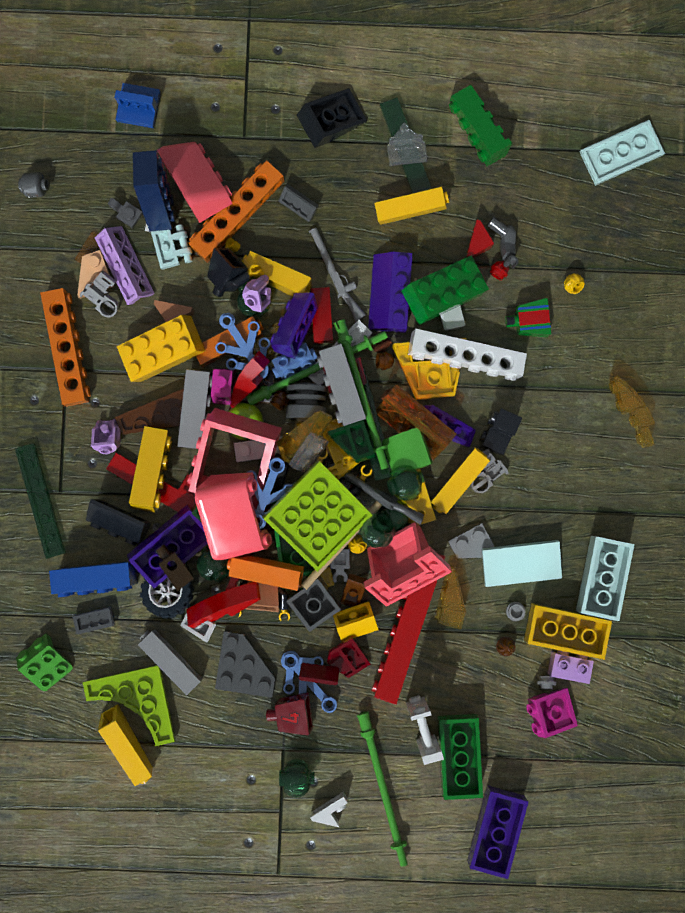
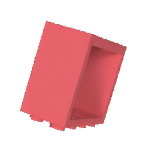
[187,408,282,510]

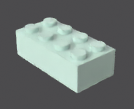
[576,536,634,621]

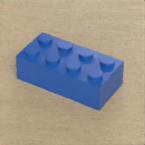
[49,561,138,597]

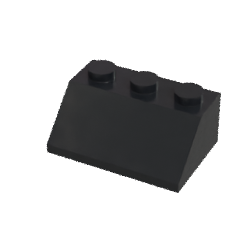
[86,499,152,546]

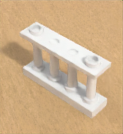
[406,695,444,765]

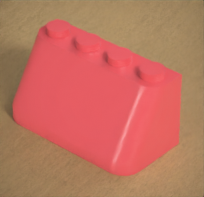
[157,141,232,223]

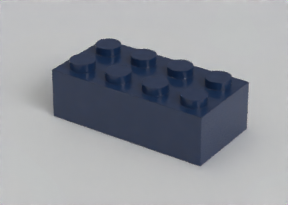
[133,150,175,232]

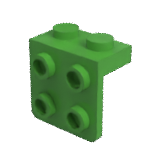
[16,633,73,691]

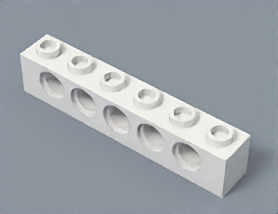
[408,329,527,381]

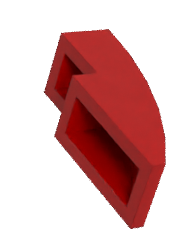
[311,287,333,344]
[230,351,270,408]

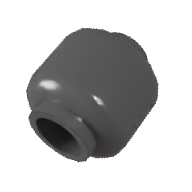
[18,172,49,198]

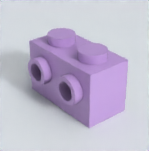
[548,650,594,684]

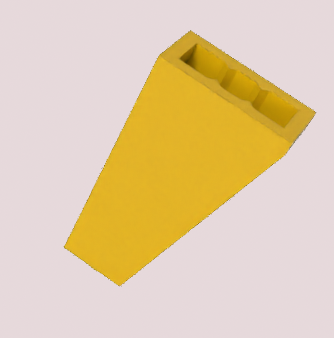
[242,251,312,297]
[98,704,153,786]

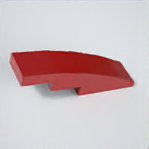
[187,582,261,628]

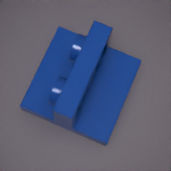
[114,83,161,128]

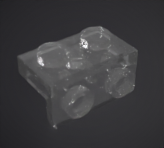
[289,431,329,473]

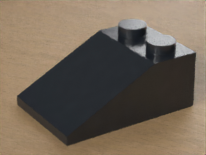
[296,88,367,148]

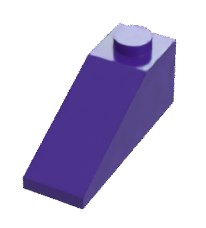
[413,405,476,447]

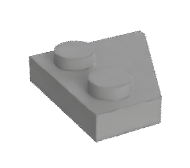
[448,523,495,558]

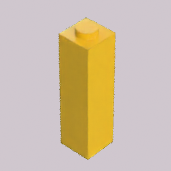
[374,187,449,225]
[431,447,491,514]

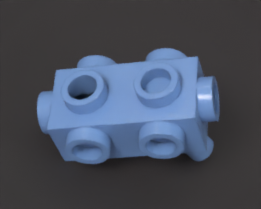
[272,341,317,380]

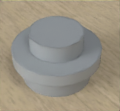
[506,602,526,621]
[537,676,556,689]

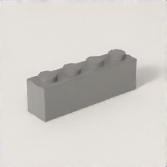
[317,344,366,426]
[177,369,212,449]

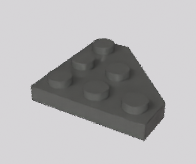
[215,631,276,698]

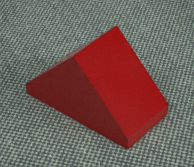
[466,220,494,258]

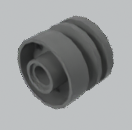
[286,383,327,423]

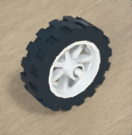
[140,577,194,618]

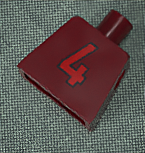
[266,692,313,735]

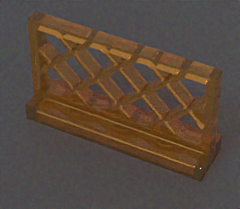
[374,384,457,461]

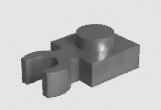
[330,549,350,582]

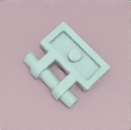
[151,225,192,270]

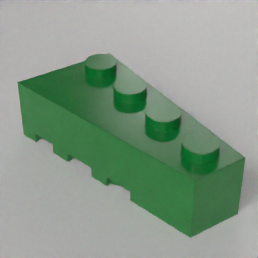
[449,85,512,166]

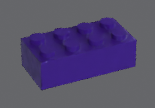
[467,785,528,879]

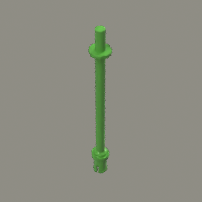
[333,319,389,470]
[246,331,388,405]
[357,711,408,867]

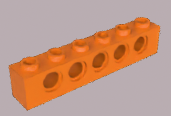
[188,161,284,263]
[40,288,91,407]

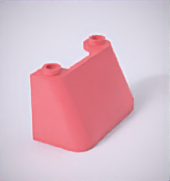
[195,472,272,560]

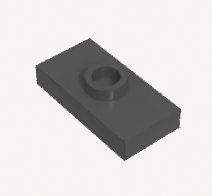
[278,184,319,222]
[72,606,116,635]

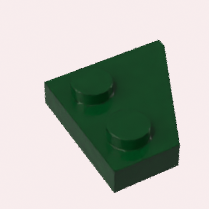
[328,420,375,463]

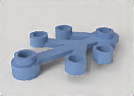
[215,313,270,378]
[246,457,293,530]
[281,651,337,713]

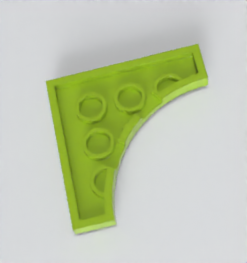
[83,665,176,746]

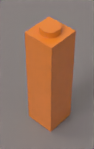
[196,316,264,367]
[227,554,304,591]

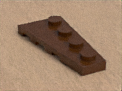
[115,388,184,435]

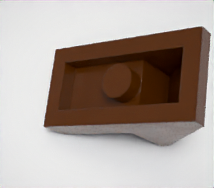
[340,574,368,607]

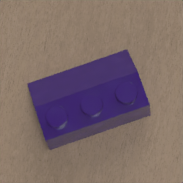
[270,292,318,359]

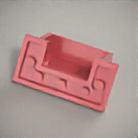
[364,522,452,607]

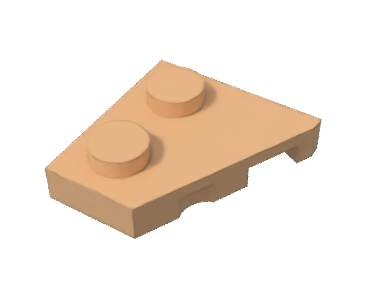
[77,250,114,299]

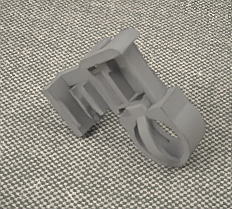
[80,271,119,317]
[470,448,509,493]

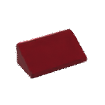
[299,663,339,685]

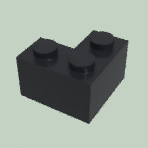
[479,408,522,455]

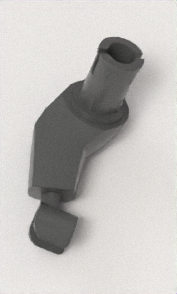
[487,216,519,269]

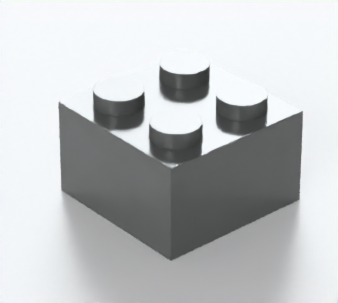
[286,576,341,632]

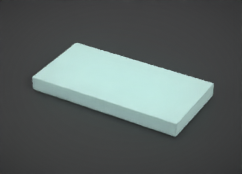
[580,120,665,186]
[482,540,562,587]

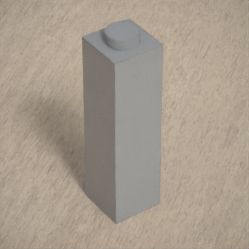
[138,629,203,696]

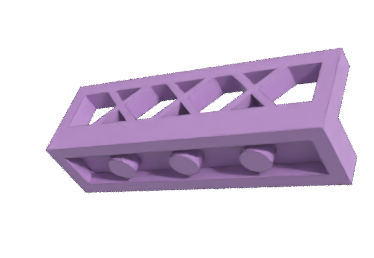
[95,226,155,305]

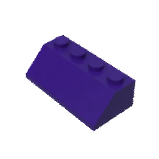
[368,252,413,333]
[127,505,208,588]

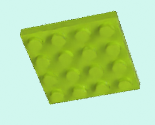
[262,460,373,572]

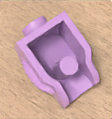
[242,275,271,312]
[91,419,121,454]

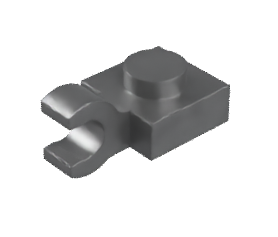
[107,198,143,229]

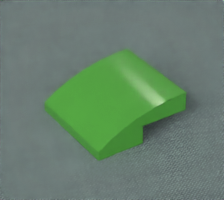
[382,427,433,477]

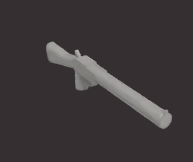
[308,228,366,322]

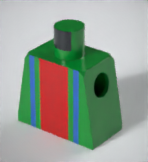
[505,298,551,337]

